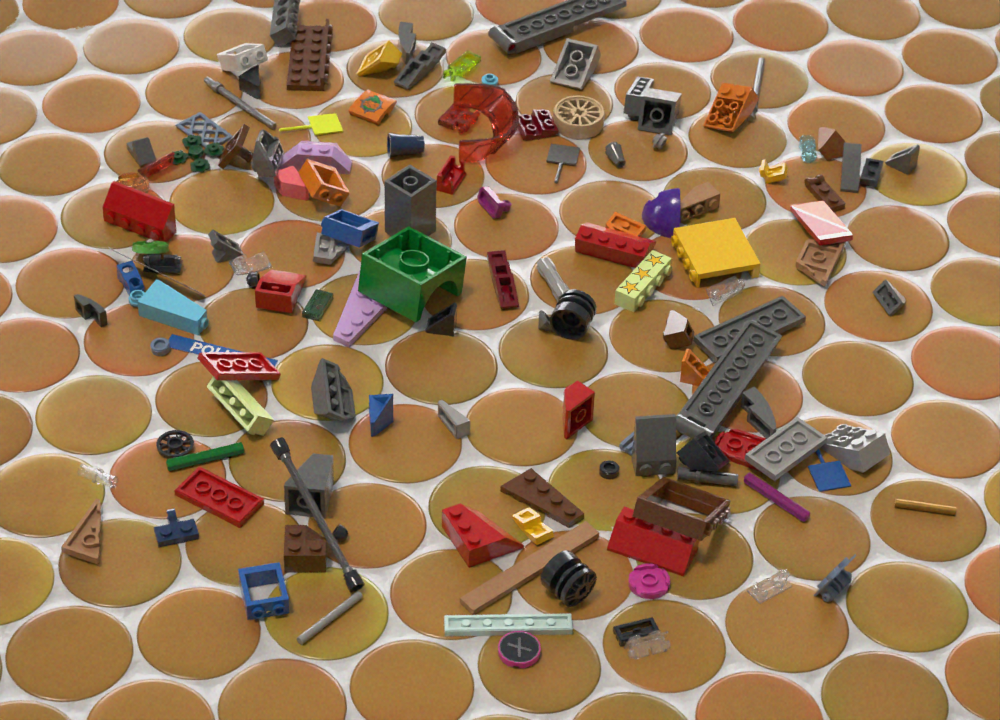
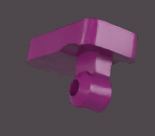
[477,186,512,218]

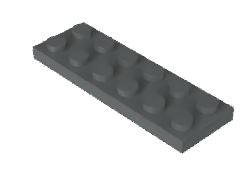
[693,296,806,362]

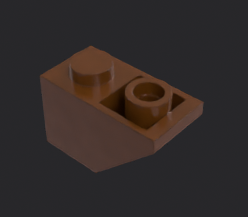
[663,310,695,349]

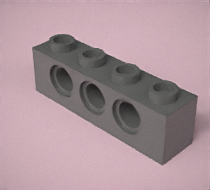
[270,0,300,47]

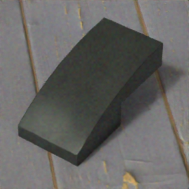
[74,294,108,327]

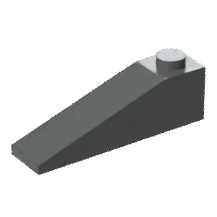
[624,76,654,118]

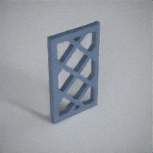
[176,112,233,148]

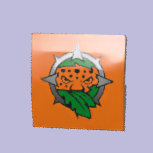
[348,90,397,125]

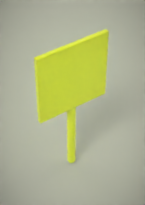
[279,113,343,135]

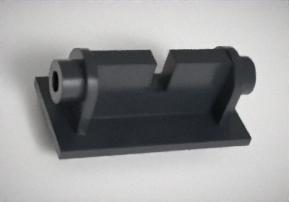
[143,254,183,273]

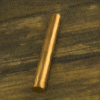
[894,499,956,515]

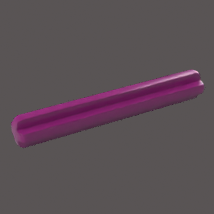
[744,473,811,522]

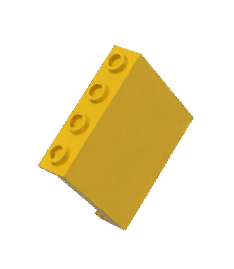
[671,218,761,288]

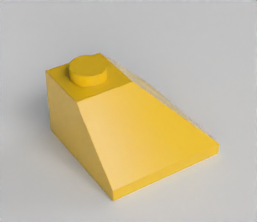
[357,40,402,76]

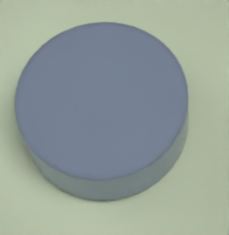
[150,338,170,356]

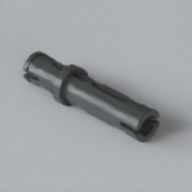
[677,467,739,487]

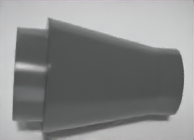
[605,142,626,168]

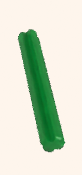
[166,442,244,471]

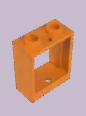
[298,159,350,207]

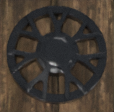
[156,430,194,459]

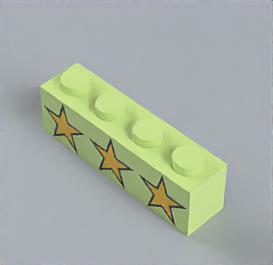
[614,250,672,312]

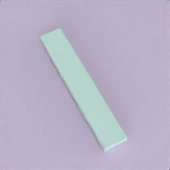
[444,614,573,636]

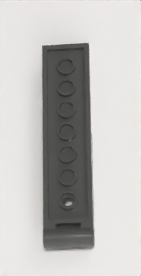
[488,0,627,54]
[676,319,782,439]

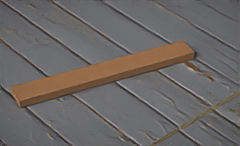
[460,521,599,615]

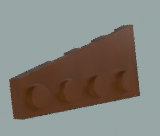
[500,468,584,528]

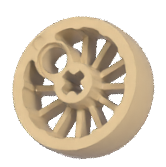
[553,96,605,139]

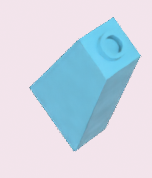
[138,279,209,336]

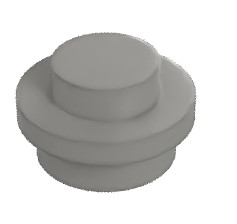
[652,133,667,149]

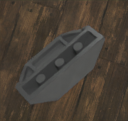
[251,130,285,177]
[311,358,356,421]

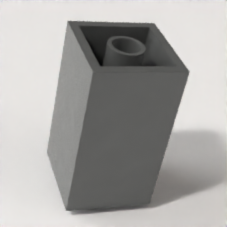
[384,165,437,236]

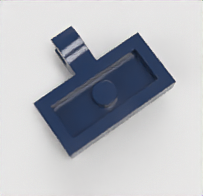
[154,509,199,547]

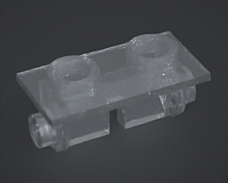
[706,276,745,306]
[747,569,792,604]
[624,630,671,660]

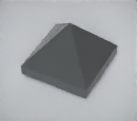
[538,310,555,333]

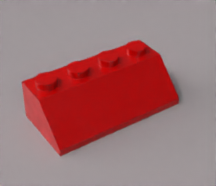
[102,181,176,242]
[575,223,656,268]
[607,506,699,577]

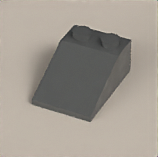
[632,414,676,476]

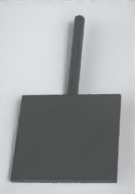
[546,144,580,183]

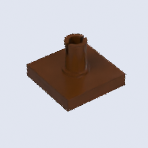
[218,124,253,169]

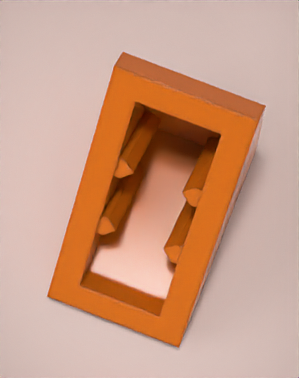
[680,348,710,386]

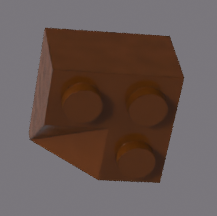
[284,525,327,573]

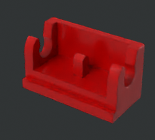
[437,155,467,195]

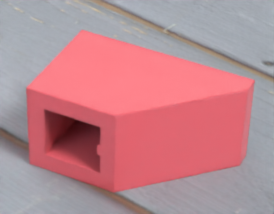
[274,166,309,201]

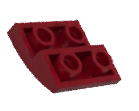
[514,109,559,140]

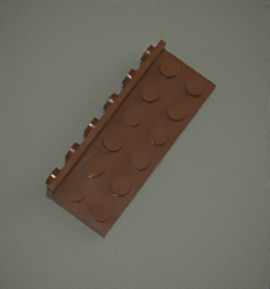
[287,19,333,91]

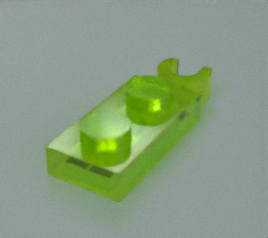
[443,50,481,82]

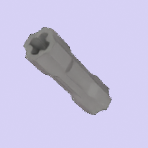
[537,257,570,302]

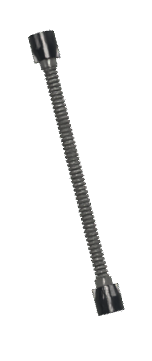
[270,437,365,592]

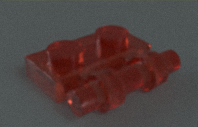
[438,101,480,135]

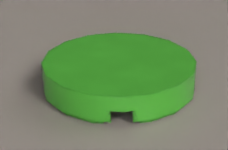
[132,241,169,254]

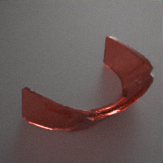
[453,83,519,163]

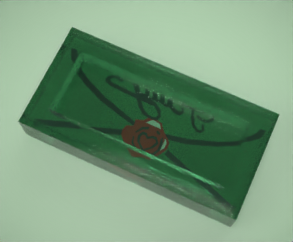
[302,289,333,322]

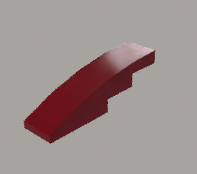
[487,250,519,309]

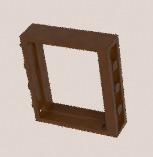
[633,477,731,541]

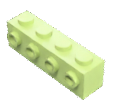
[207,377,274,436]

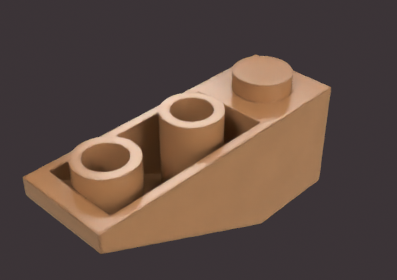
[680,182,721,222]

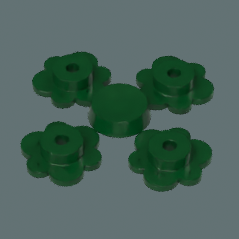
[168,135,224,173]

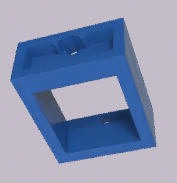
[321,209,379,248]
[238,562,289,620]

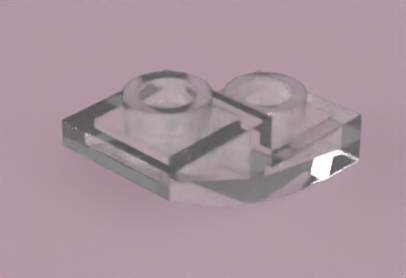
[229,251,272,275]

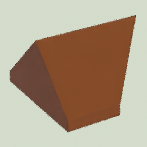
[818,127,846,161]

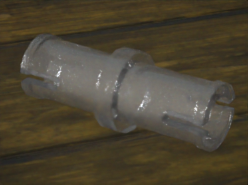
[78,464,118,488]

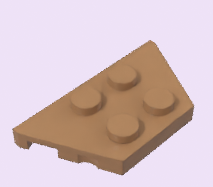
[795,239,846,286]

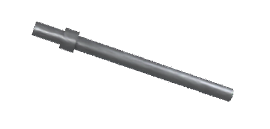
[747,58,765,121]
[204,77,277,130]

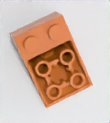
[703,82,759,132]

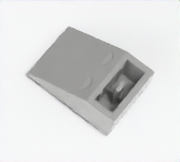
[820,424,890,472]

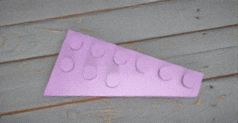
[333,271,388,347]

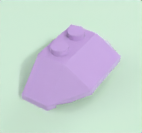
[280,141,352,174]

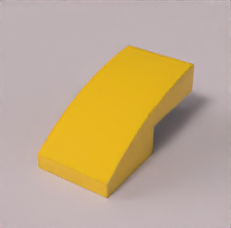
[512,508,554,545]

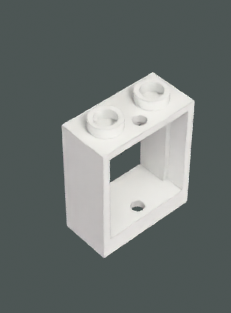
[217,43,268,72]

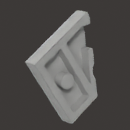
[313,232,350,265]

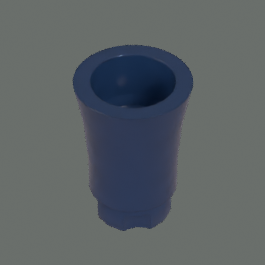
[387,133,425,157]

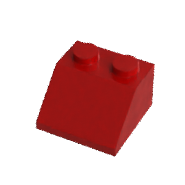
[562,380,595,439]

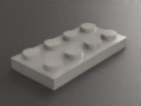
[745,417,827,481]

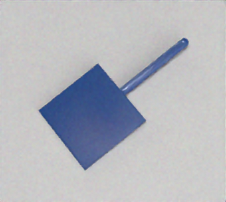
[808,449,851,492]

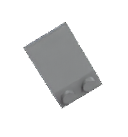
[550,38,601,90]

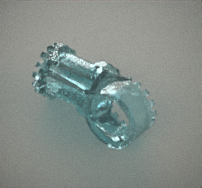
[799,135,817,163]

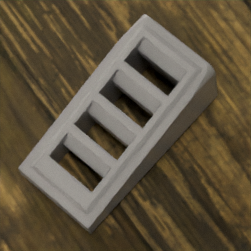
[438,400,471,439]

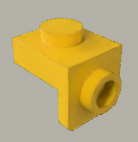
[759,160,788,184]

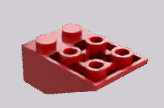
[255,270,307,313]

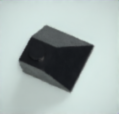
[676,431,730,472]

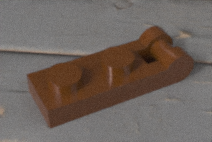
[804,174,846,212]

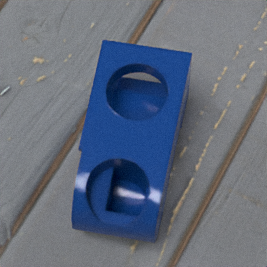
[117,261,144,296]

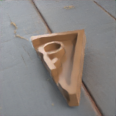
[61,499,101,564]

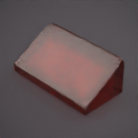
[138,152,175,179]

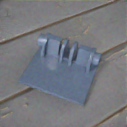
[814,554,857,602]

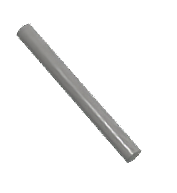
[297,591,363,645]

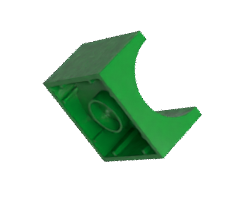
[358,226,467,322]

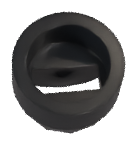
[246,272,260,287]
[332,524,348,542]

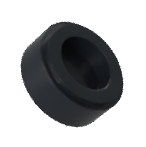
[599,460,619,480]

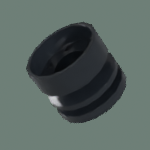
[550,289,597,340]
[540,550,597,607]

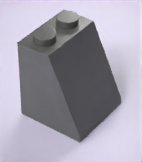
[638,88,682,135]
[284,453,334,519]

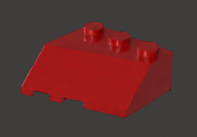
[442,503,524,567]

